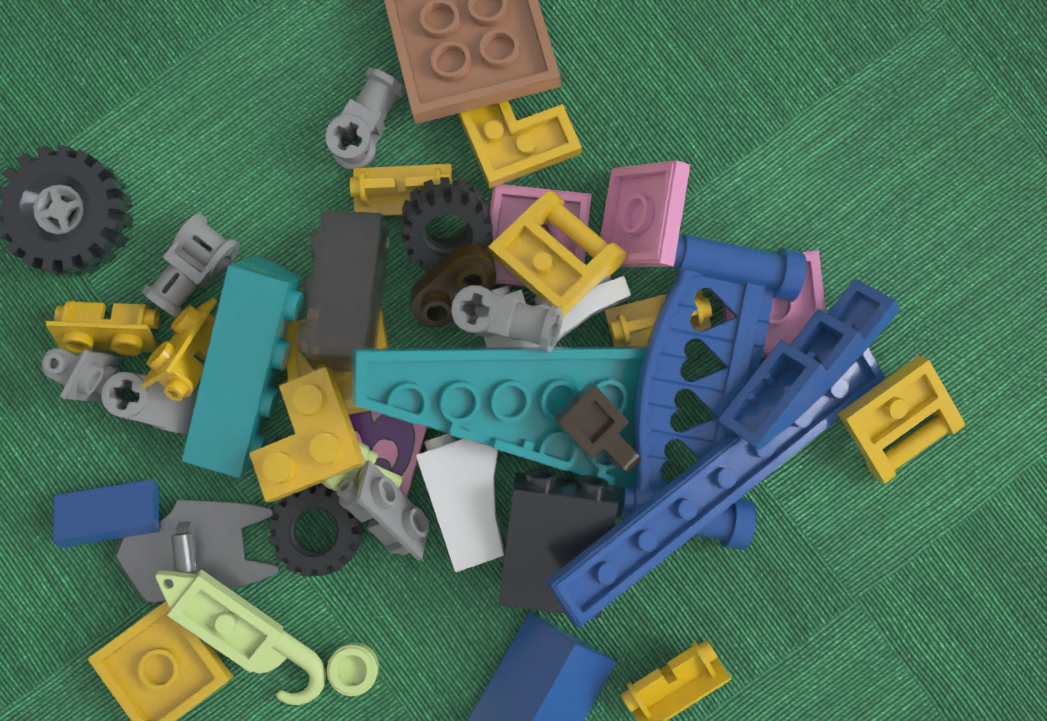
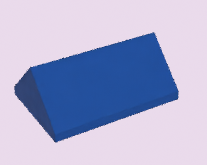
[467,610,617,721]

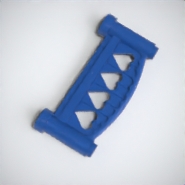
[616,234,807,550]

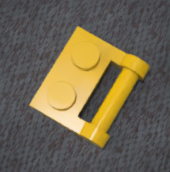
[488,190,627,318]
[838,355,965,485]

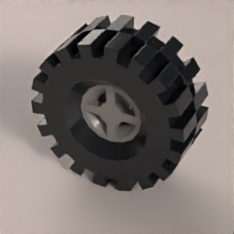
[0,145,133,277]

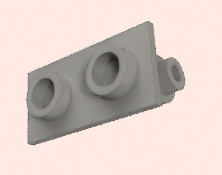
[41,348,122,402]
[336,460,430,561]

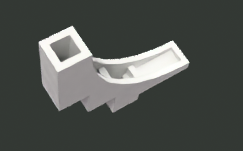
[416,275,631,572]

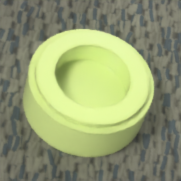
[327,642,379,696]

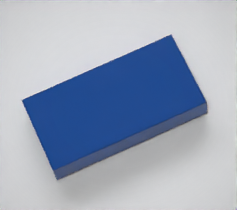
[53,479,159,548]

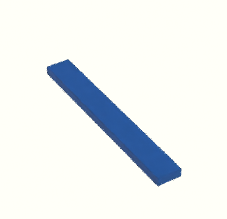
[545,349,886,628]

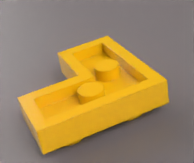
[457,101,582,189]
[249,366,366,502]

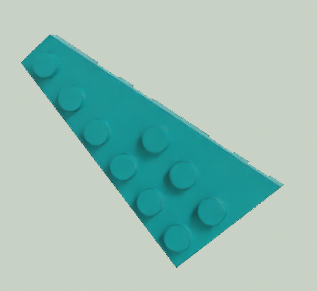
[351,346,646,489]

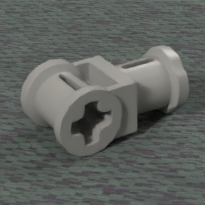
[325,67,406,171]
[141,213,240,318]
[451,286,563,353]

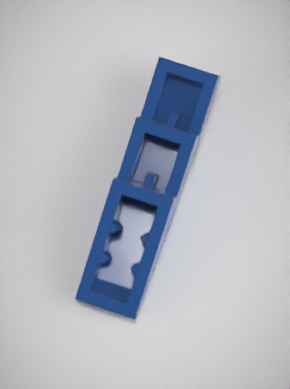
[718,279,900,450]

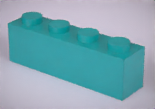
[182,255,304,478]

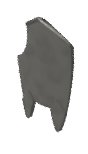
[113,500,279,602]

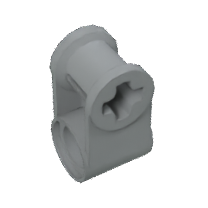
[101,372,199,435]

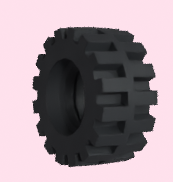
[401,177,493,272]
[268,485,364,577]

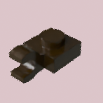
[553,383,642,473]

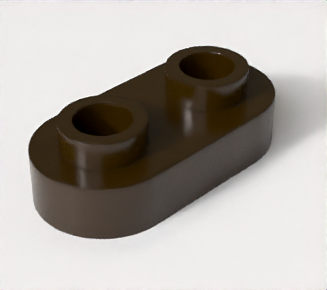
[410,244,497,327]

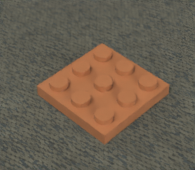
[384,0,561,124]

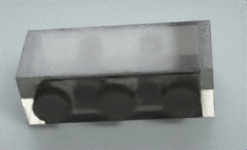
[297,211,390,372]

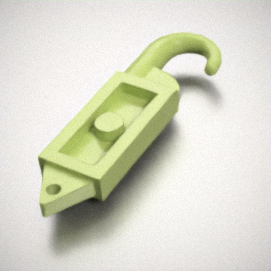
[155,569,327,705]

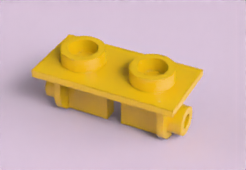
[350,164,452,218]
[604,289,713,346]
[140,298,217,401]
[46,301,160,356]
[620,640,732,721]

